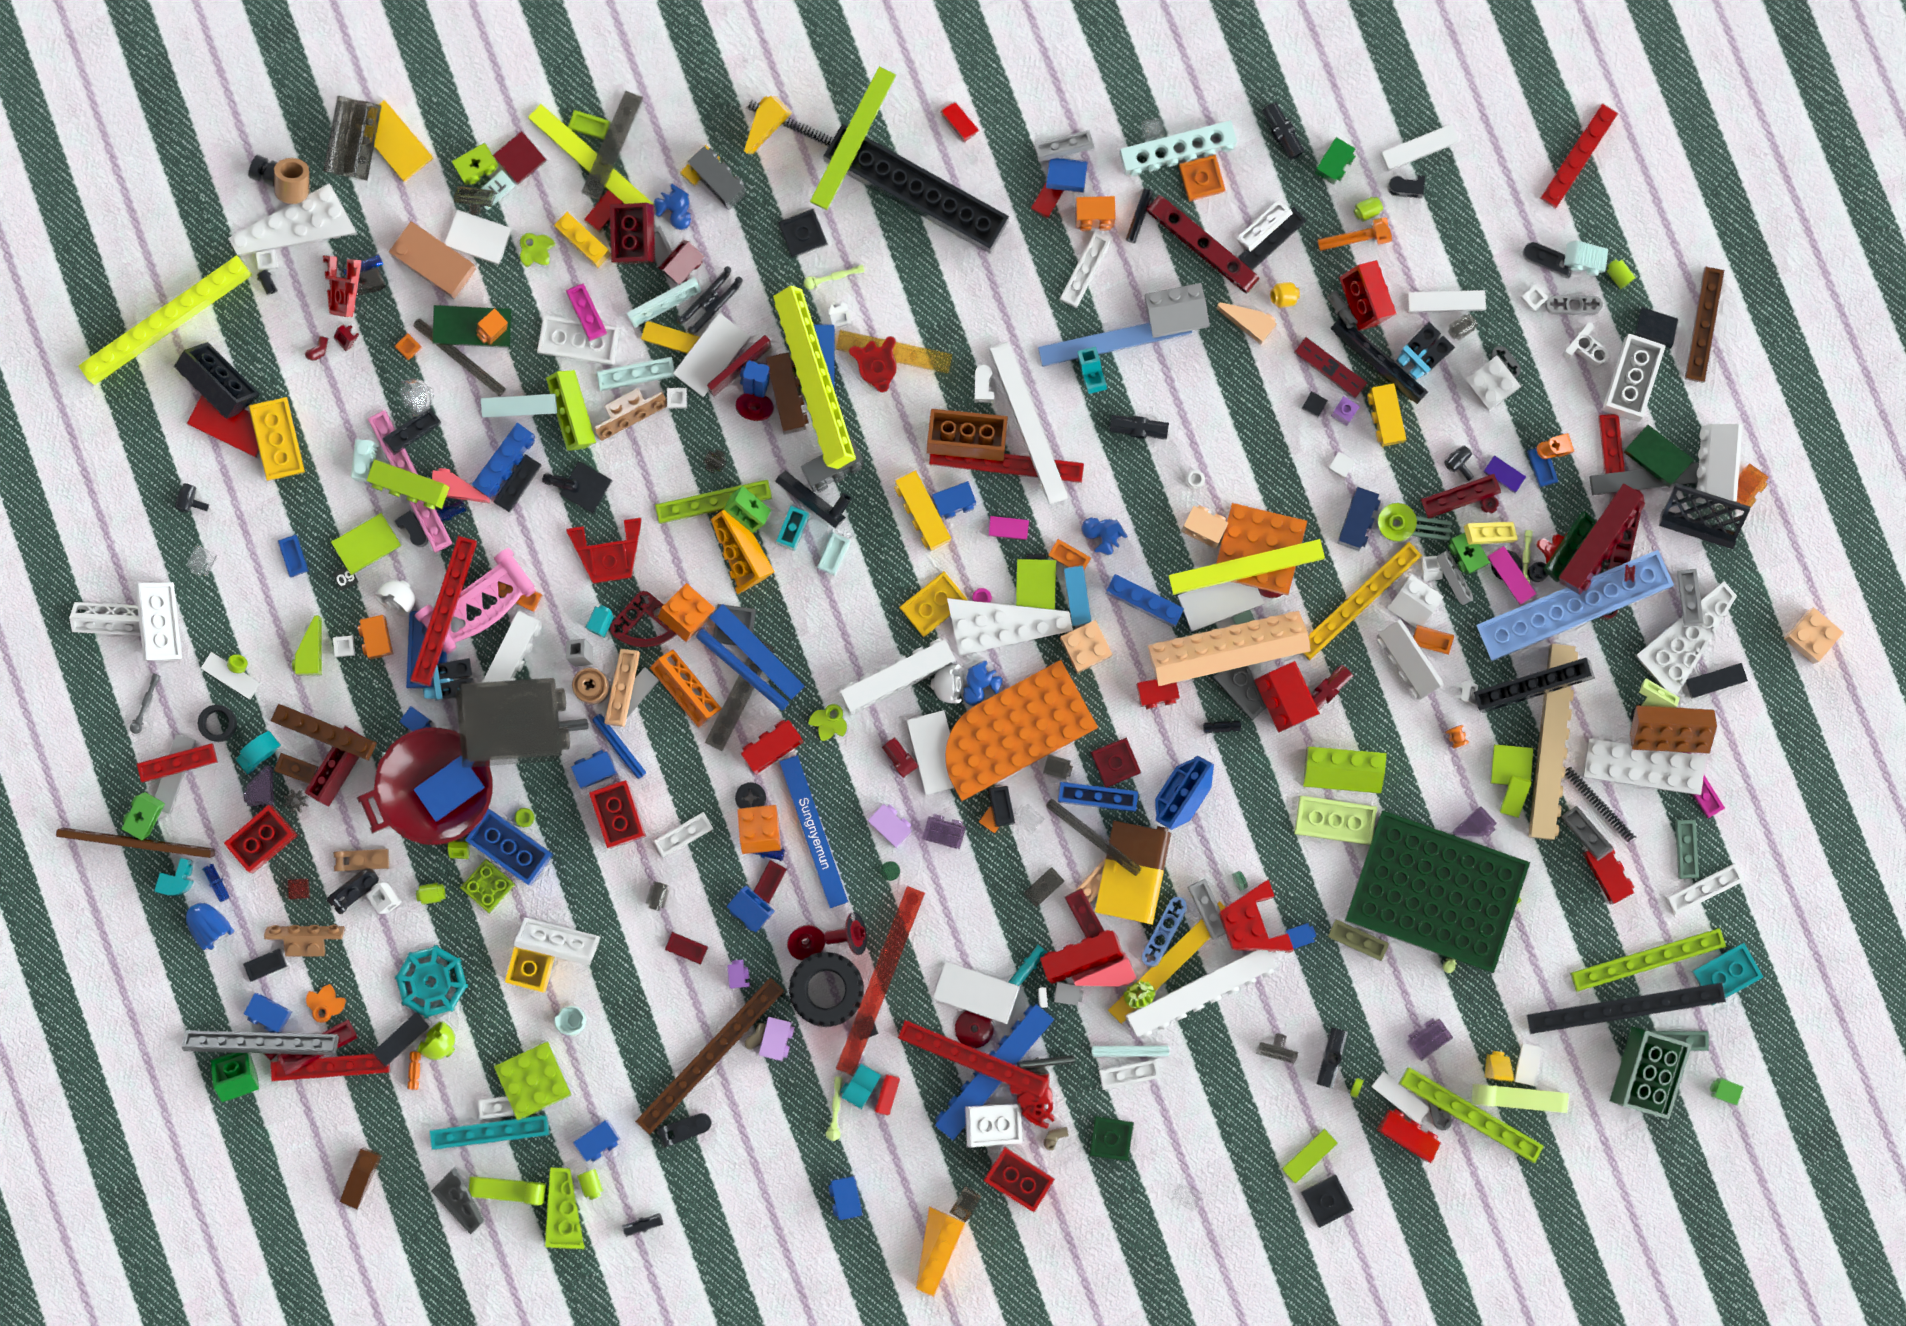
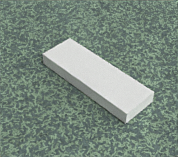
[1237,200,1292,252]
[201,652,261,700]
[653,812,713,858]
[1099,1059,1161,1090]
[1371,1071,1430,1124]
[478,1096,539,1119]

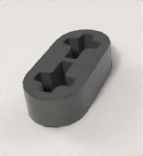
[1491,346,1521,379]
[1428,1102,1452,1130]

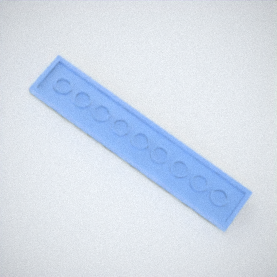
[1476,550,1674,661]

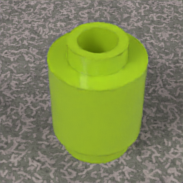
[1353,196,1383,222]
[416,882,446,905]

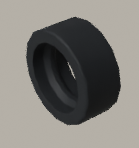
[197,704,237,742]

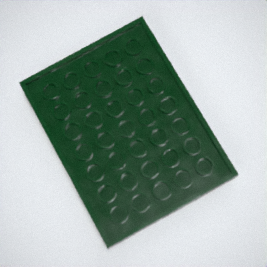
[1345,810,1531,973]

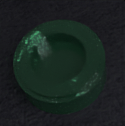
[881,861,900,881]
[1232,871,1248,891]

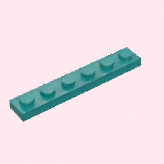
[429,1115,550,1150]

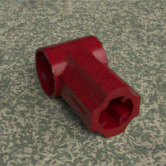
[882,737,919,778]

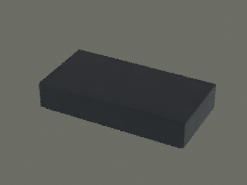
[988,786,1015,827]
[243,948,288,982]

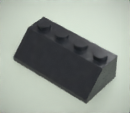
[174,342,260,419]

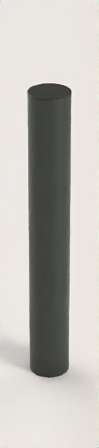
[1017,1055,1075,1069]

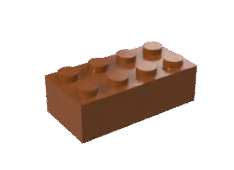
[927,409,1008,461]
[1630,706,1717,754]

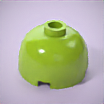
[417,1021,455,1061]

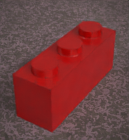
[1582,845,1634,905]

